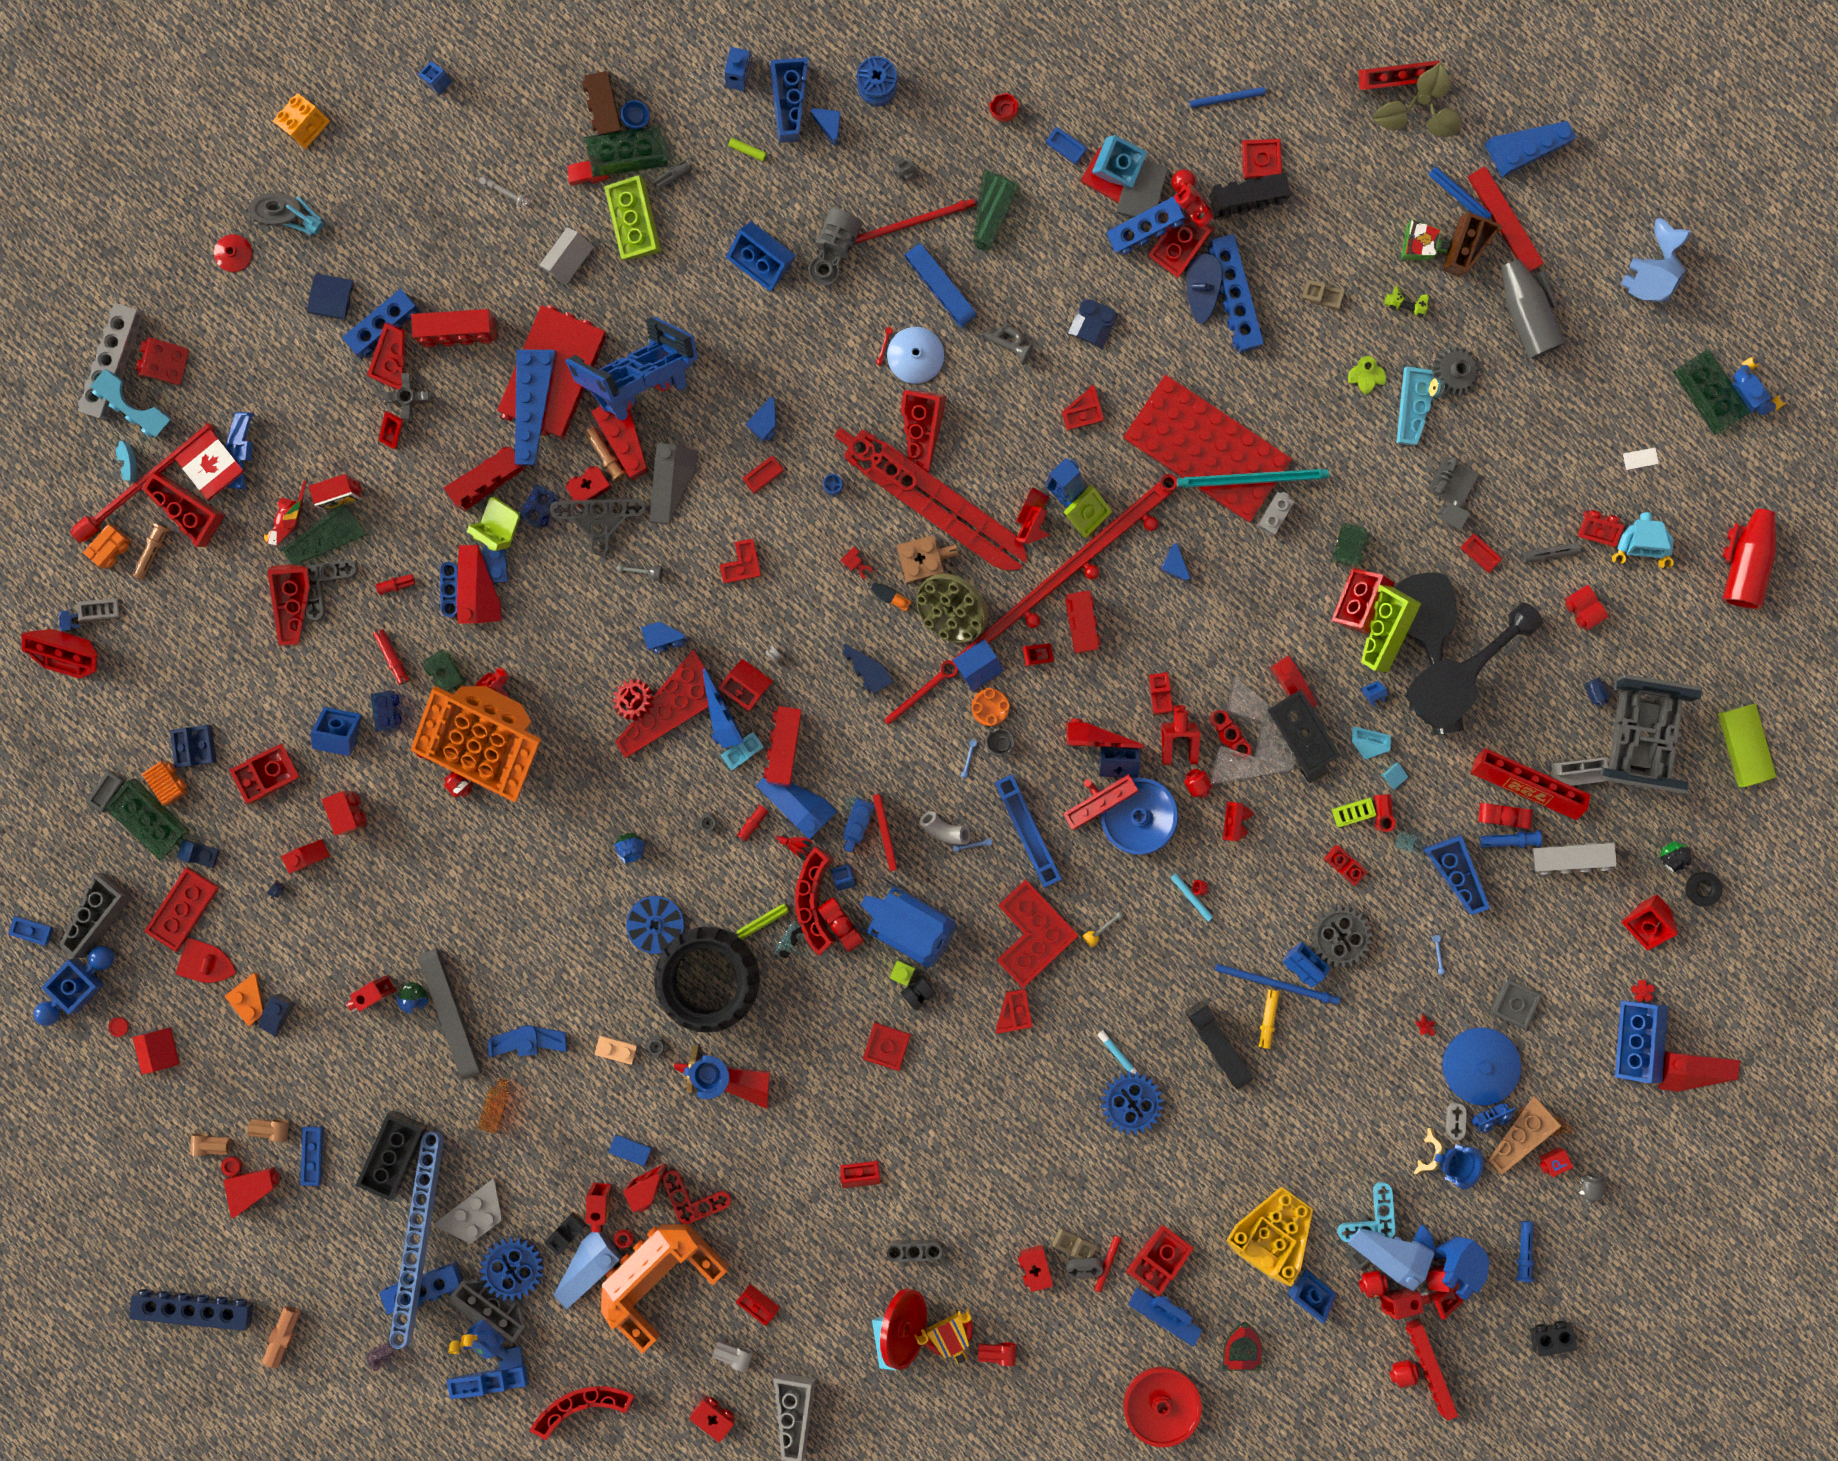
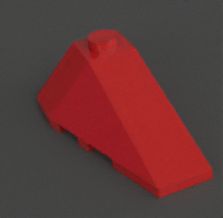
[457,545,502,624]
[267,565,310,645]
[1066,719,1144,749]
[1658,1051,1740,1092]

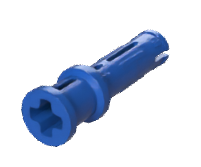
[1480,830,1542,848]
[1516,1221,1535,1282]

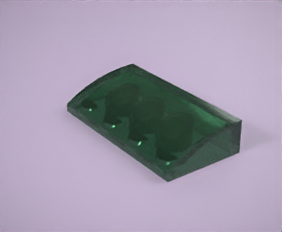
[584,126,668,177]
[1672,349,1750,435]
[105,778,190,861]

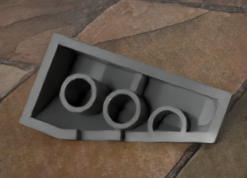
[650,443,698,524]

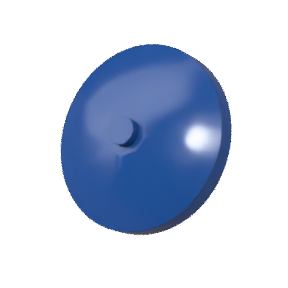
[1101,778,1179,855]
[1442,1027,1521,1105]

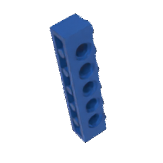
[1207,234,1264,353]

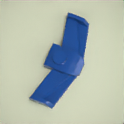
[225,412,255,490]
[488,1025,567,1058]

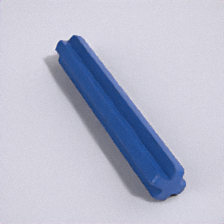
[1429,167,1491,219]

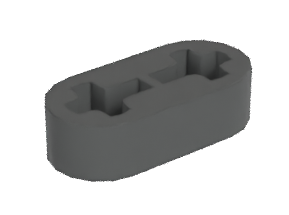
[1066,1258,1103,1278]

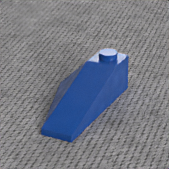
[702,667,744,748]
[756,777,837,839]

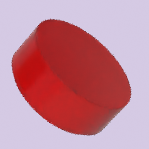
[221,1156,242,1176]

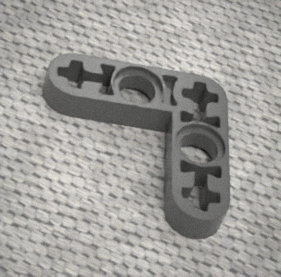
[305,560,358,621]

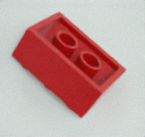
[1331,568,1395,635]
[623,1163,667,1213]

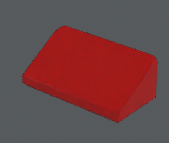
[1015,487,1049,526]
[840,1161,881,1188]
[735,1284,780,1326]

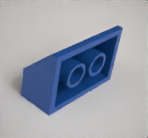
[726,221,796,292]

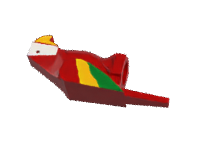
[264,481,307,547]

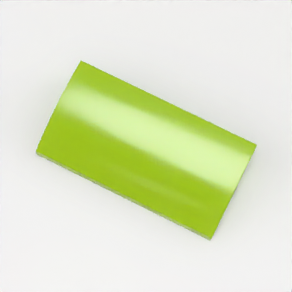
[604,175,662,260]
[1718,703,1776,787]

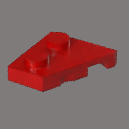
[1062,385,1104,431]

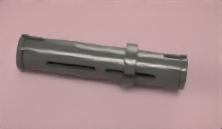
[1520,542,1581,564]

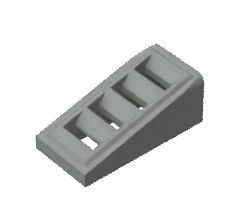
[77,598,120,623]

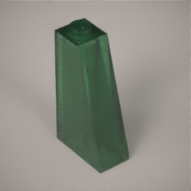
[973,168,1019,251]

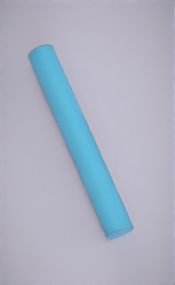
[1170,873,1213,921]

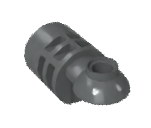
[808,208,863,286]

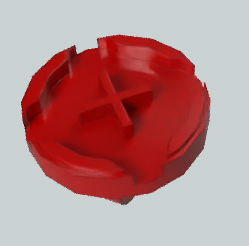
[475,668,510,698]

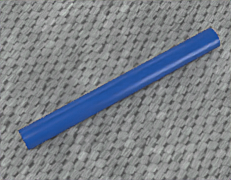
[1189,87,1266,108]

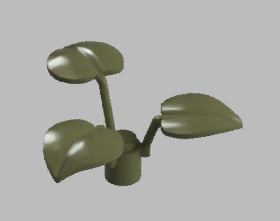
[1373,62,1460,137]

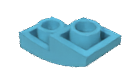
[116,441,137,483]

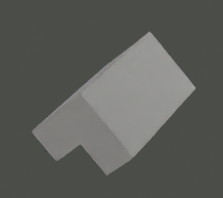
[539,227,594,285]
[1552,757,1608,786]

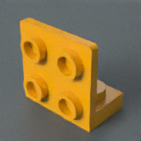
[273,93,330,149]

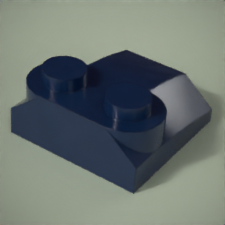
[1068,298,1118,350]

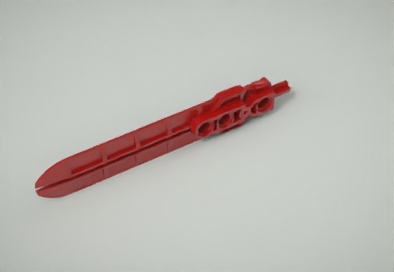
[834,427,1027,570]

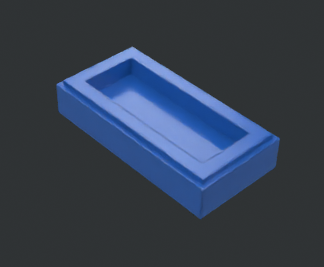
[1045,126,1087,165]
[608,1134,652,1166]

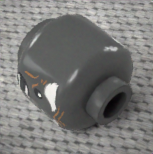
[1578,1173,1606,1204]

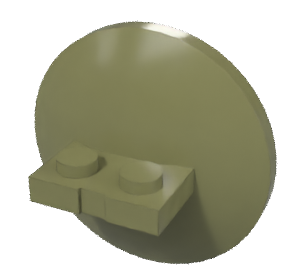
[916,573,988,643]

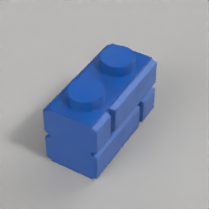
[1283,941,1330,988]

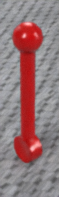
[876,327,893,365]

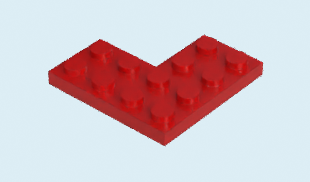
[996,879,1079,988]

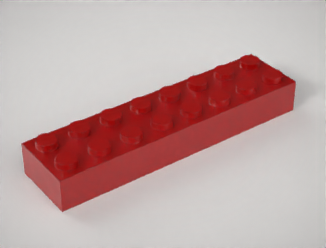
[1405,1319,1458,1421]

